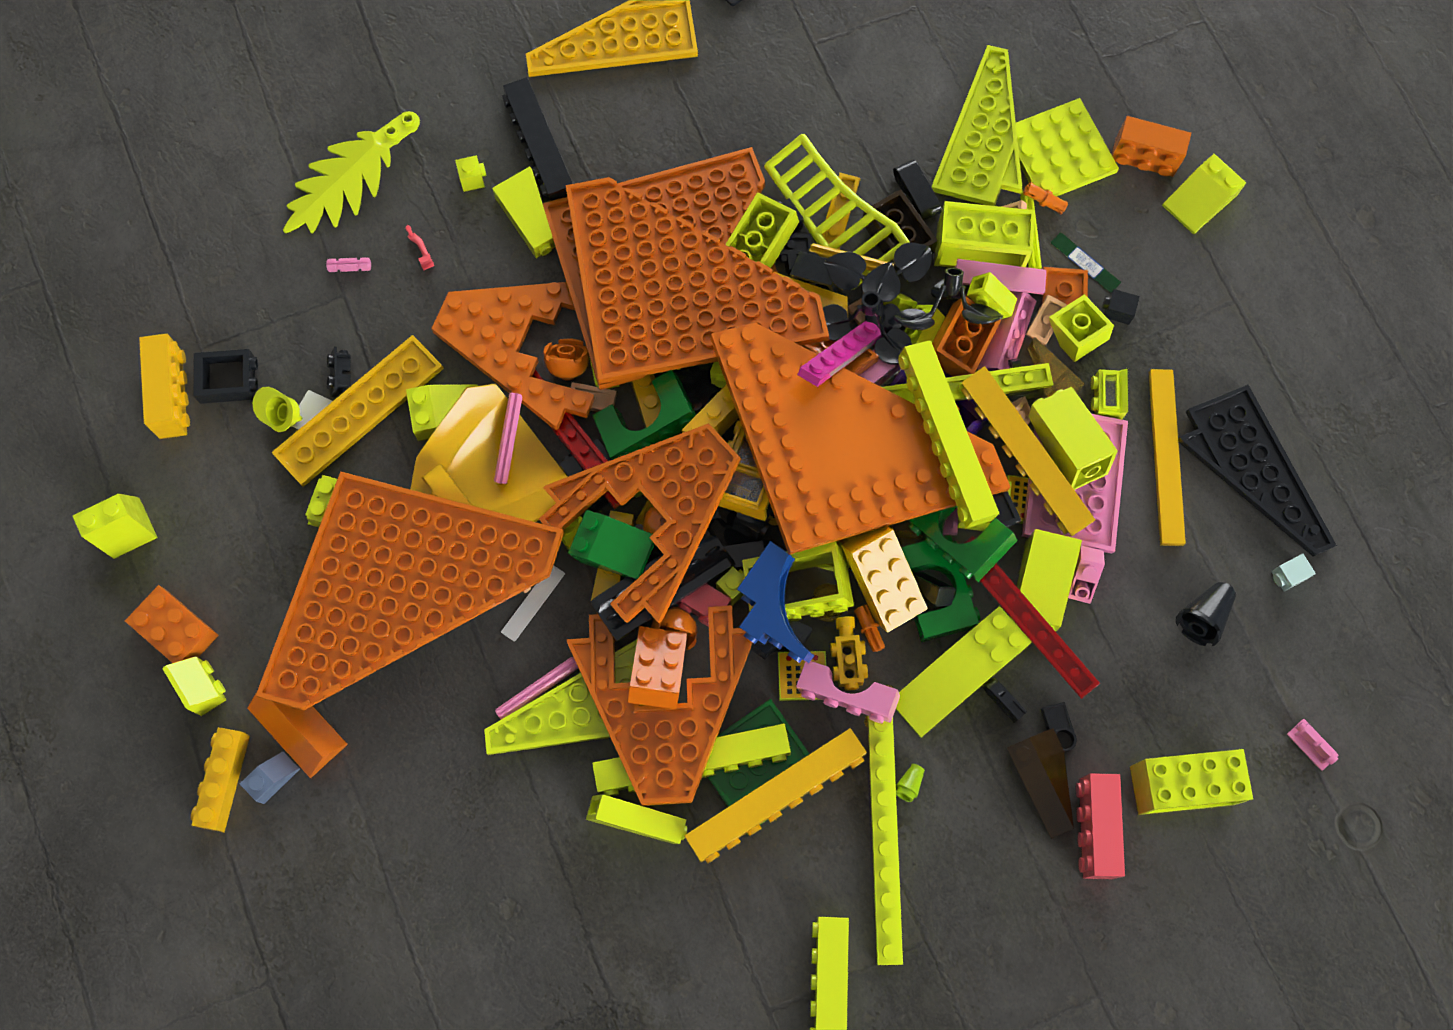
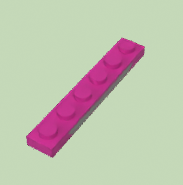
[798,321,883,387]

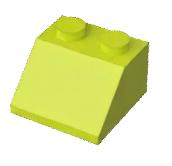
[1049,294,1114,362]
[162,657,226,716]

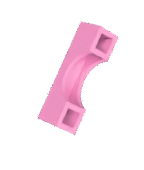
[796,661,900,724]

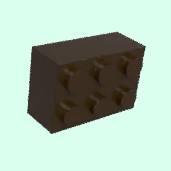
[862,189,938,271]

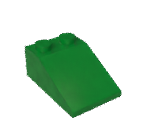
[568,510,654,580]

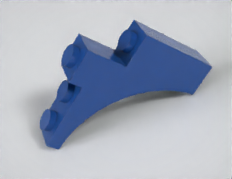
[737,541,815,663]

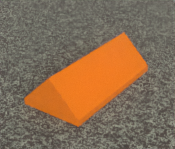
[247,690,348,778]

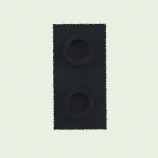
[327,346,351,397]

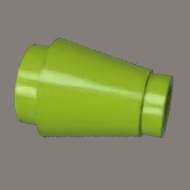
[896,764,925,802]

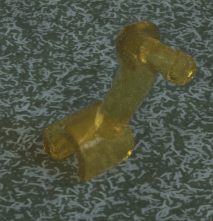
[888,525,927,542]

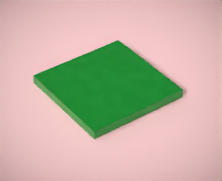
[707,698,810,835]

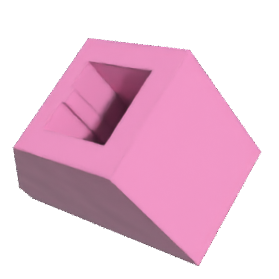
[1068,545,1105,604]

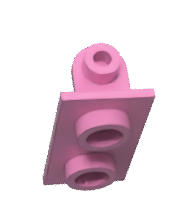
[1287,719,1339,771]

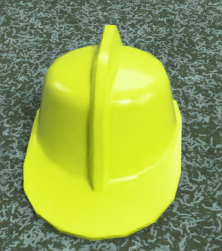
[252,387,303,432]

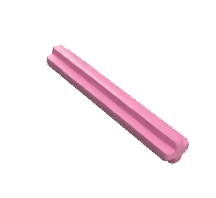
[494,393,522,484]
[495,657,579,719]

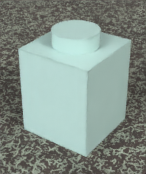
[1271,554,1316,591]

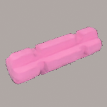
[326,257,371,272]

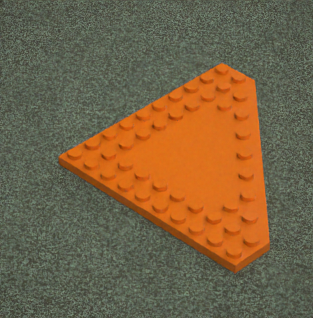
[542,147,765,390]
[566,177,829,384]
[710,323,1011,555]
[256,471,564,710]

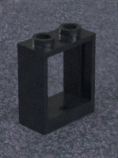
[193,349,258,404]

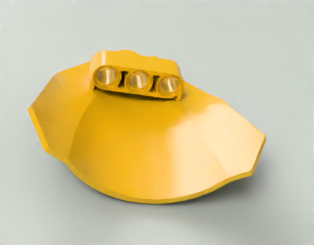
[411,384,567,522]

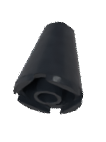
[1176,582,1236,646]

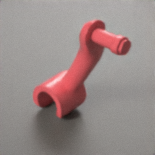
[405,225,434,271]

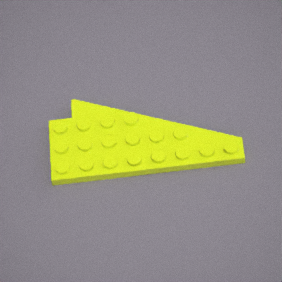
[931,45,1022,206]
[484,640,643,755]

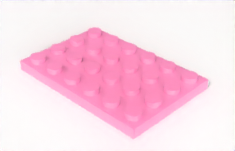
[1022,414,1128,554]

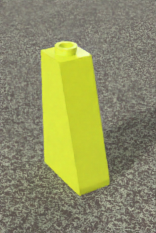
[492,167,555,258]
[586,794,687,844]

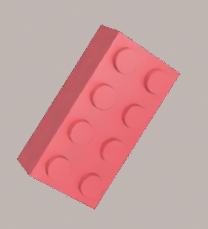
[1076,773,1125,879]

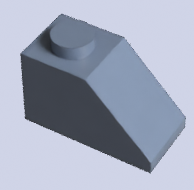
[240,752,300,804]

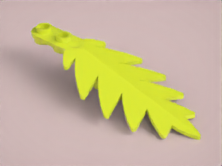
[283,111,420,233]

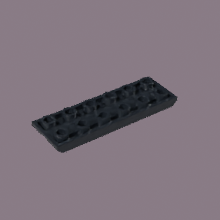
[590,526,736,642]

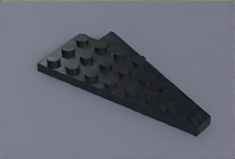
[1178,385,1337,557]

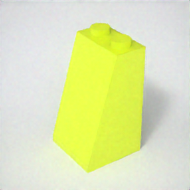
[1028,387,1118,490]
[73,494,158,559]
[1010,529,1082,631]

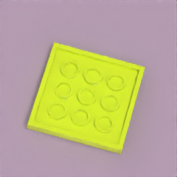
[1016,98,1119,196]

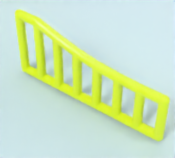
[764,134,910,290]

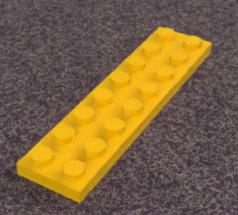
[271,335,444,487]

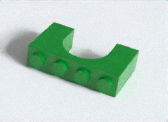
[593,370,696,460]
[908,506,1018,582]
[901,534,981,643]

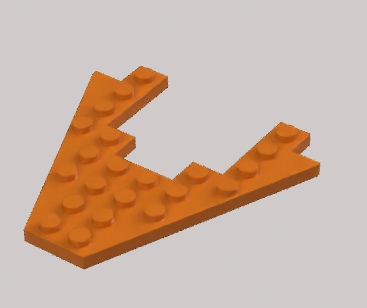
[432,282,595,430]
[539,423,741,623]
[567,605,753,806]

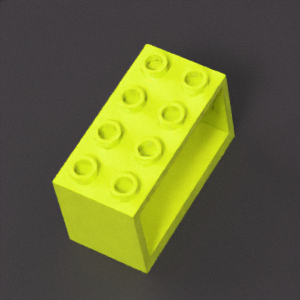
[934,201,1035,268]
[742,542,854,621]
[1130,749,1253,815]

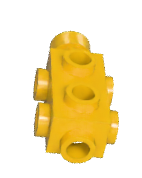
[830,616,868,690]

